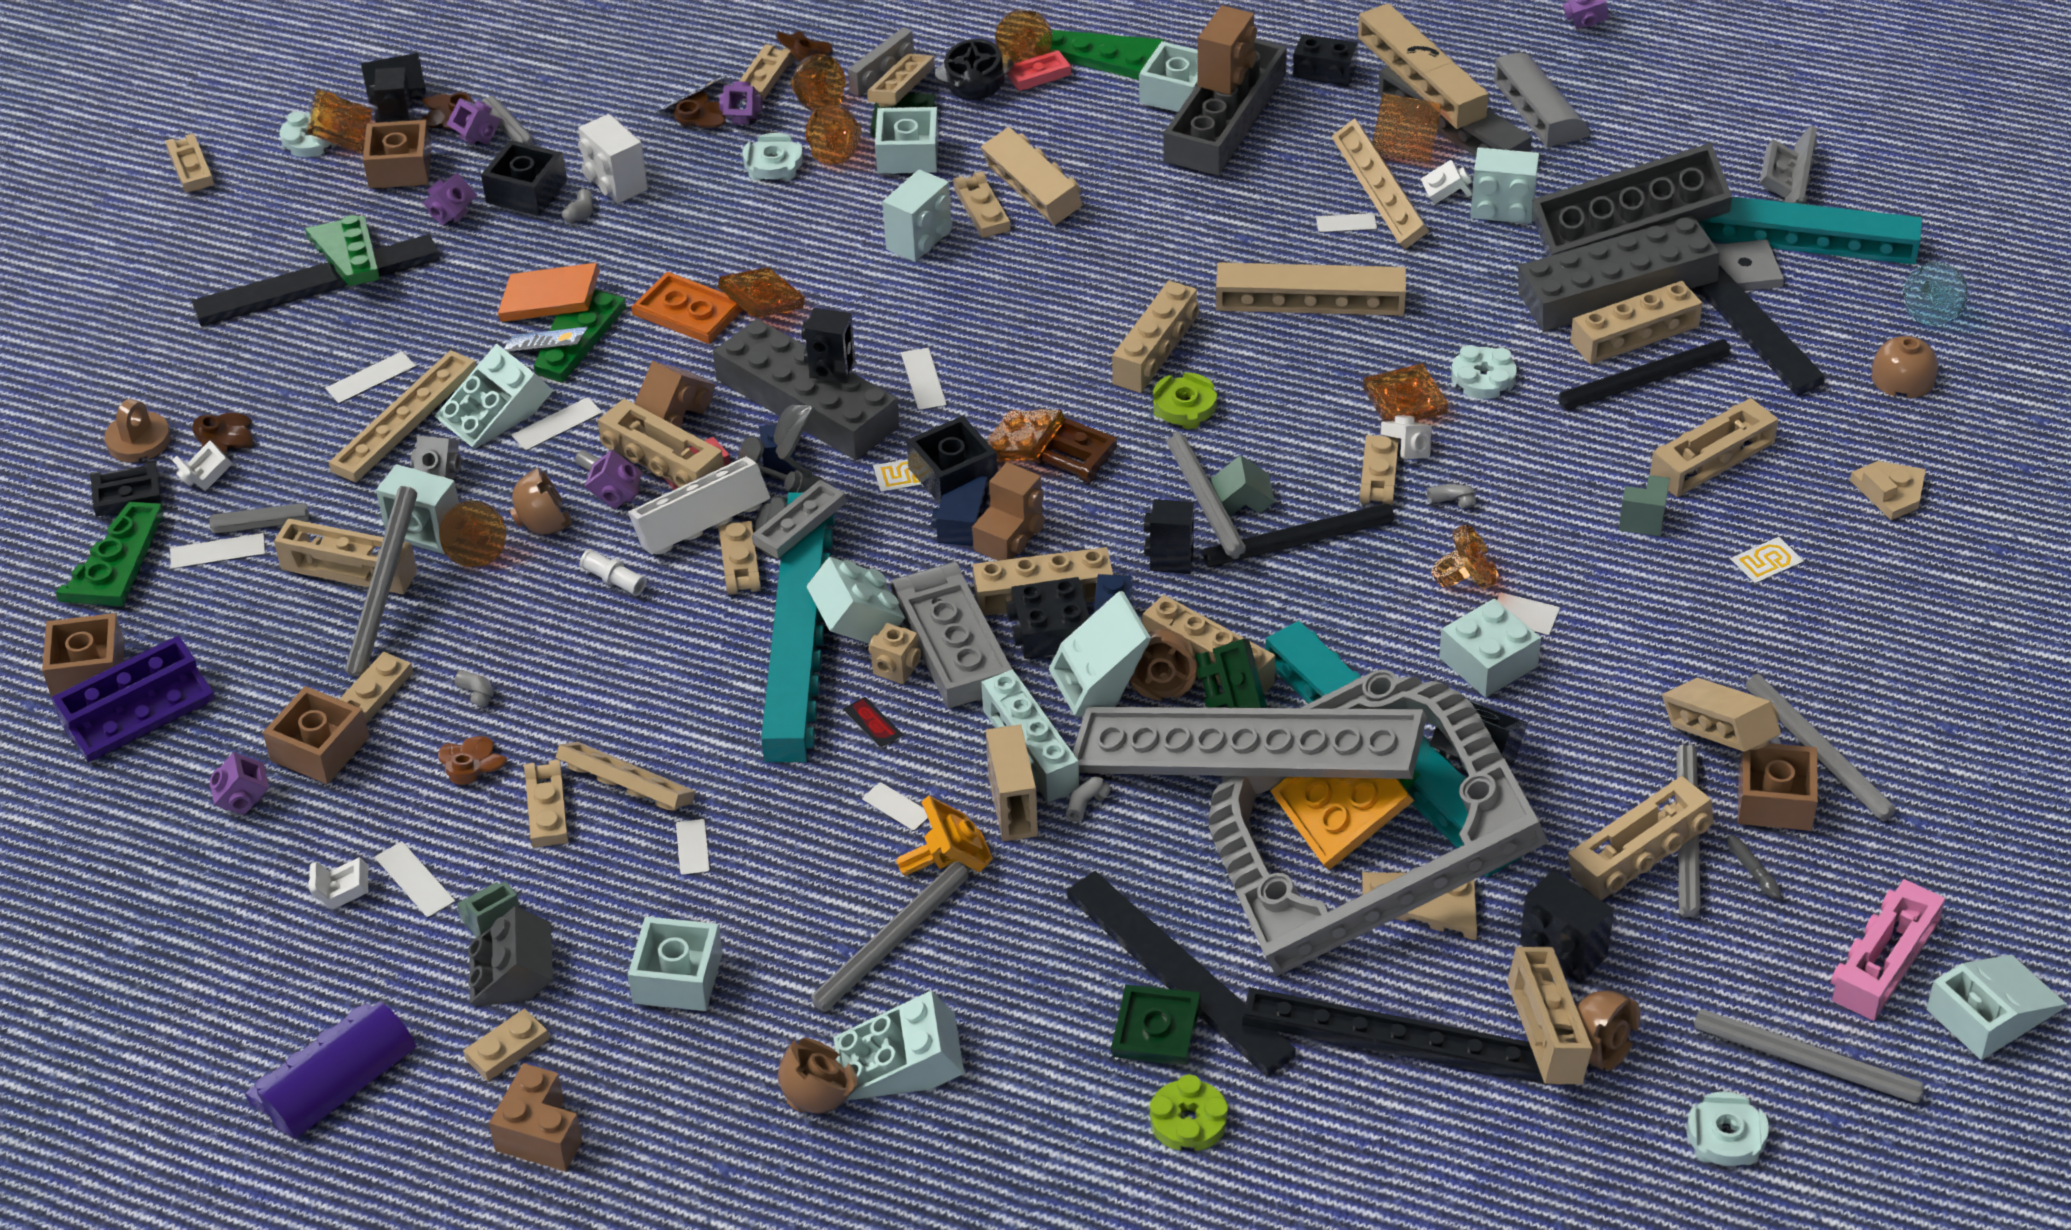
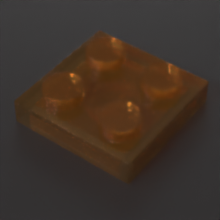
[306,89,373,154]
[1372,93,1442,164]
[718,267,806,318]
[1363,363,1448,422]
[987,409,1066,461]

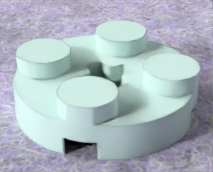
[280,111,340,157]
[743,133,803,180]
[1451,345,1516,399]
[1687,1092,1769,1166]

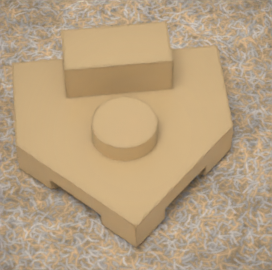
[1850,461,1926,520]

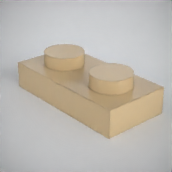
[463,1008,549,1082]

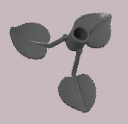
[736,405,825,558]

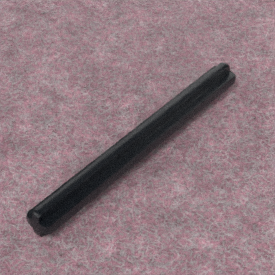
[1558,339,1731,410]
[1203,503,1394,567]

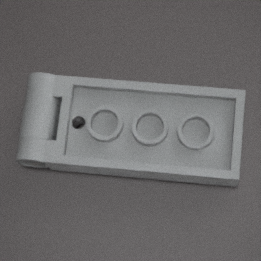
[890,562,1012,709]

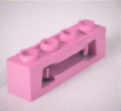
[1831,879,1946,1021]

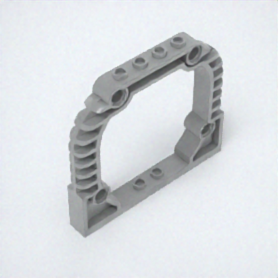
[1208,670,1548,977]

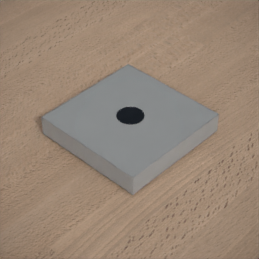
[1715,239,1784,291]

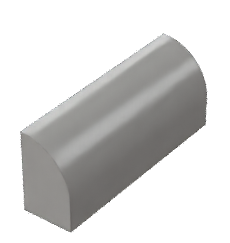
[1494,53,1590,148]

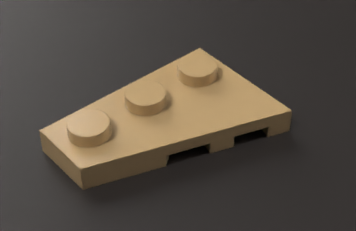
[1362,872,1477,941]

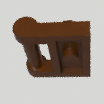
[1031,416,1117,483]

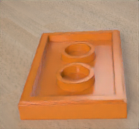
[497,262,600,322]
[631,271,744,344]

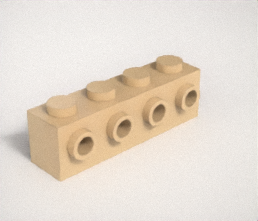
[980,127,1083,226]
[1112,280,1200,393]
[1570,281,1702,365]
[972,547,1113,616]
[1662,677,1781,752]

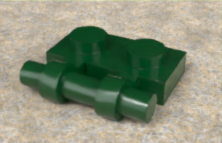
[1196,639,1267,708]

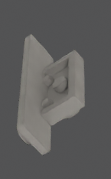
[1759,125,1817,204]

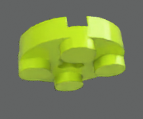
[1153,373,1217,429]
[1149,1074,1228,1151]

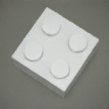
[578,114,648,204]

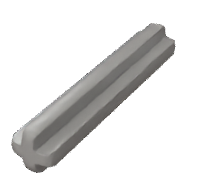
[482,95,534,145]
[209,503,309,534]

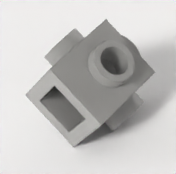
[411,435,461,479]

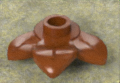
[438,736,507,785]

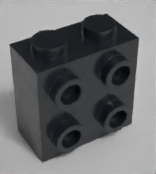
[1006,577,1089,659]

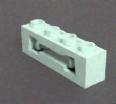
[981,669,1079,803]

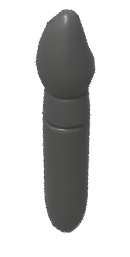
[1727,835,1781,899]

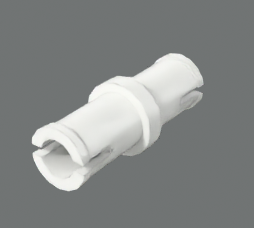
[580,549,647,596]

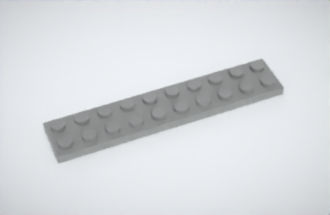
[1073,707,1427,779]

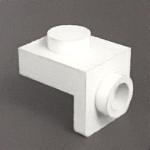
[1421,160,1472,204]
[1381,415,1432,459]
[172,441,233,491]
[308,857,368,910]

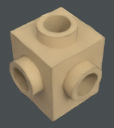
[869,623,921,685]

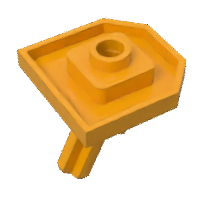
[896,795,993,876]

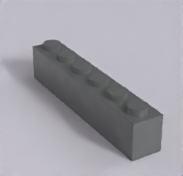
[1378,66,1532,157]

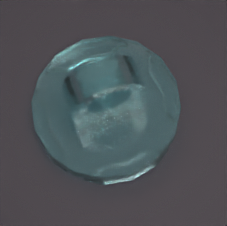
[1903,262,1968,325]

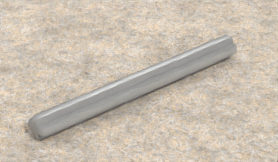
[1167,432,1246,559]
[345,486,418,677]
[1745,674,1896,822]
[1676,744,1700,918]
[811,861,969,1012]
[1694,1009,1924,1103]

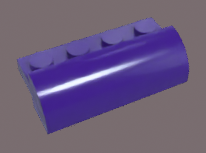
[51,635,215,763]
[244,1001,417,1139]

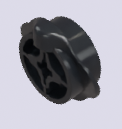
[935,39,1014,100]

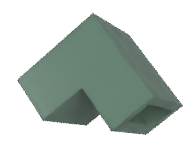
[1211,455,1275,516]
[1619,475,1670,537]
[457,881,520,937]

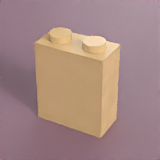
[986,724,1038,842]

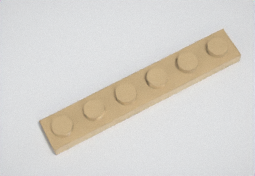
[1331,118,1429,250]
[329,350,476,483]

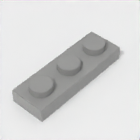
[848,27,914,97]
[752,479,846,559]

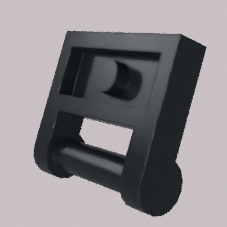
[90,460,162,517]

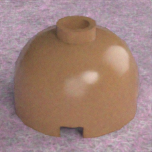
[1871,336,1938,398]
[510,467,572,535]
[1129,629,1197,701]
[1568,990,1641,1070]
[778,1038,858,1113]

